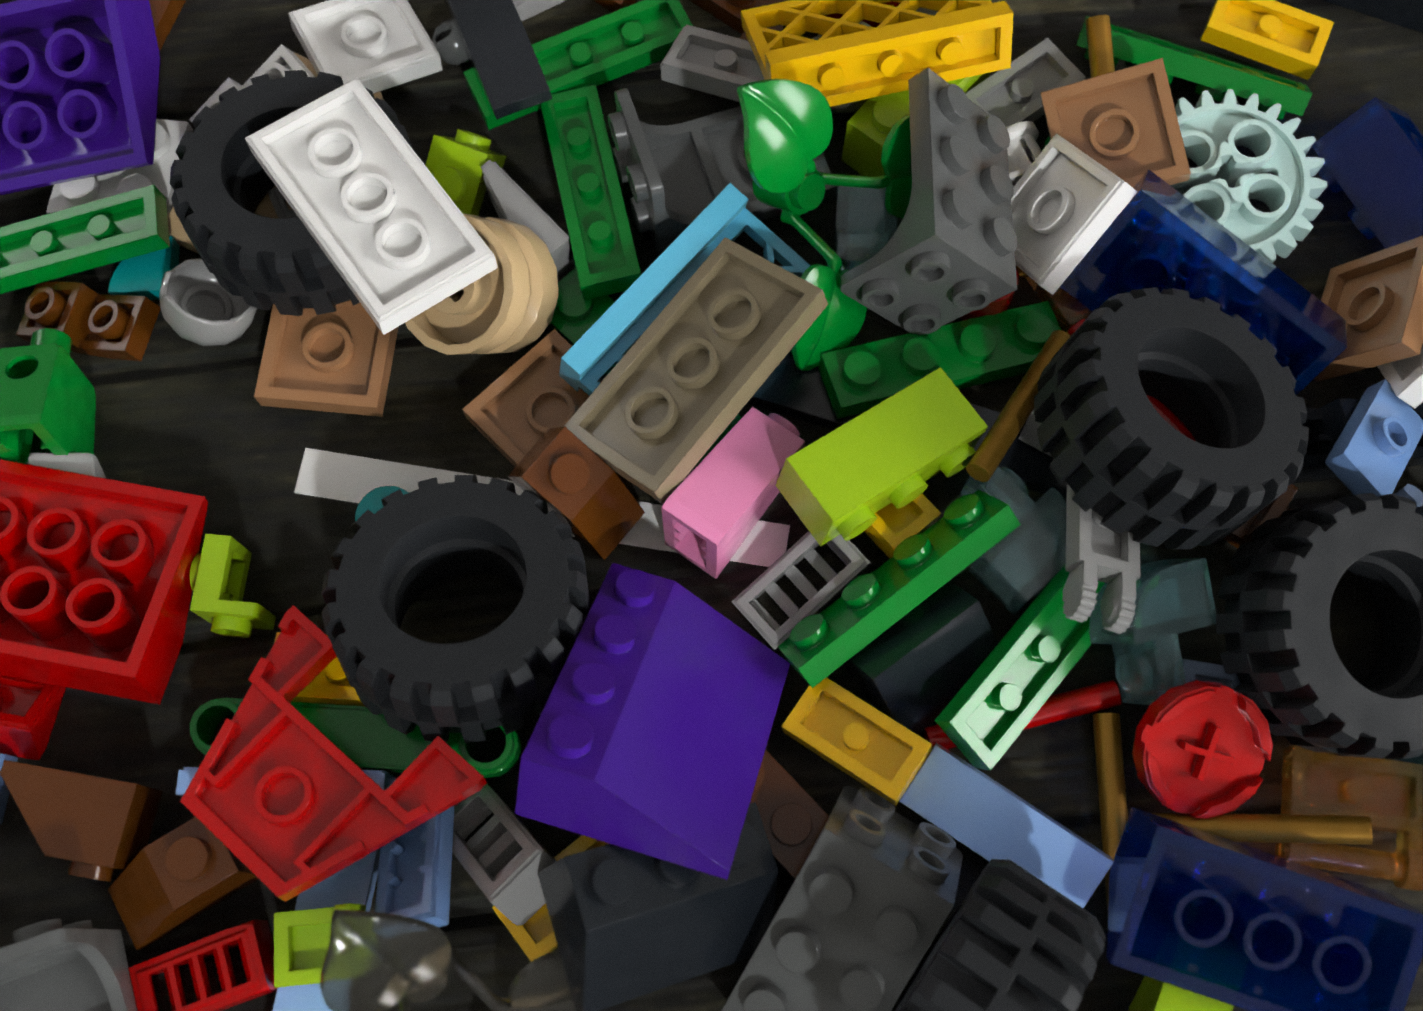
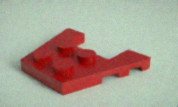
[180,605,487,902]

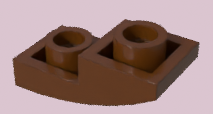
[16,281,160,362]

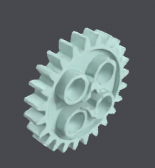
[1125,89,1327,279]

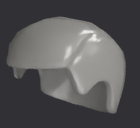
[159,259,257,346]

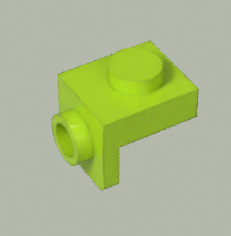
[425,129,506,216]
[190,534,276,638]
[274,903,378,988]

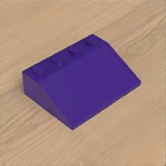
[0,0,160,195]
[515,563,790,880]

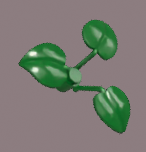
[737,79,912,371]

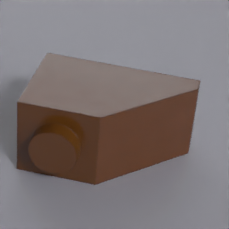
[507,426,645,560]
[0,760,163,882]
[108,817,259,950]

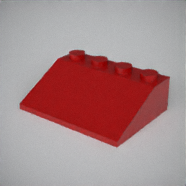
[0,459,208,705]

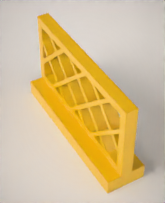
[741,0,1013,107]

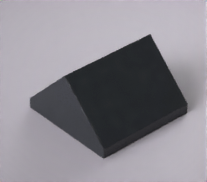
[843,581,998,735]

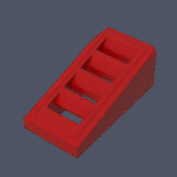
[128,919,277,1011]

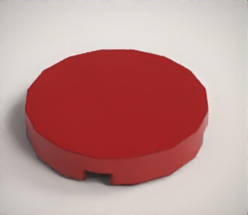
[1132,680,1273,819]

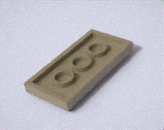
[564,237,828,504]

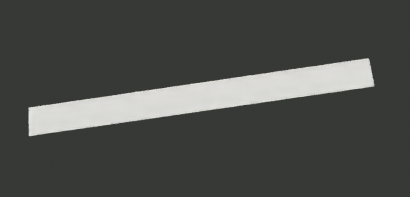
[294,448,790,567]

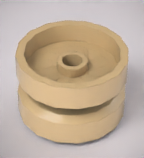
[405,213,559,355]

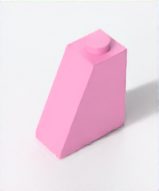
[661,407,805,579]

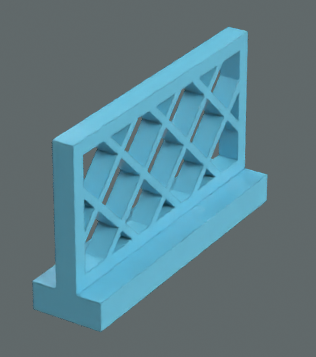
[559,183,811,396]

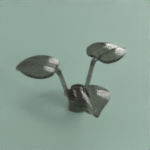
[320,909,576,1011]

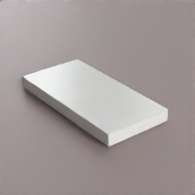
[245,78,498,335]

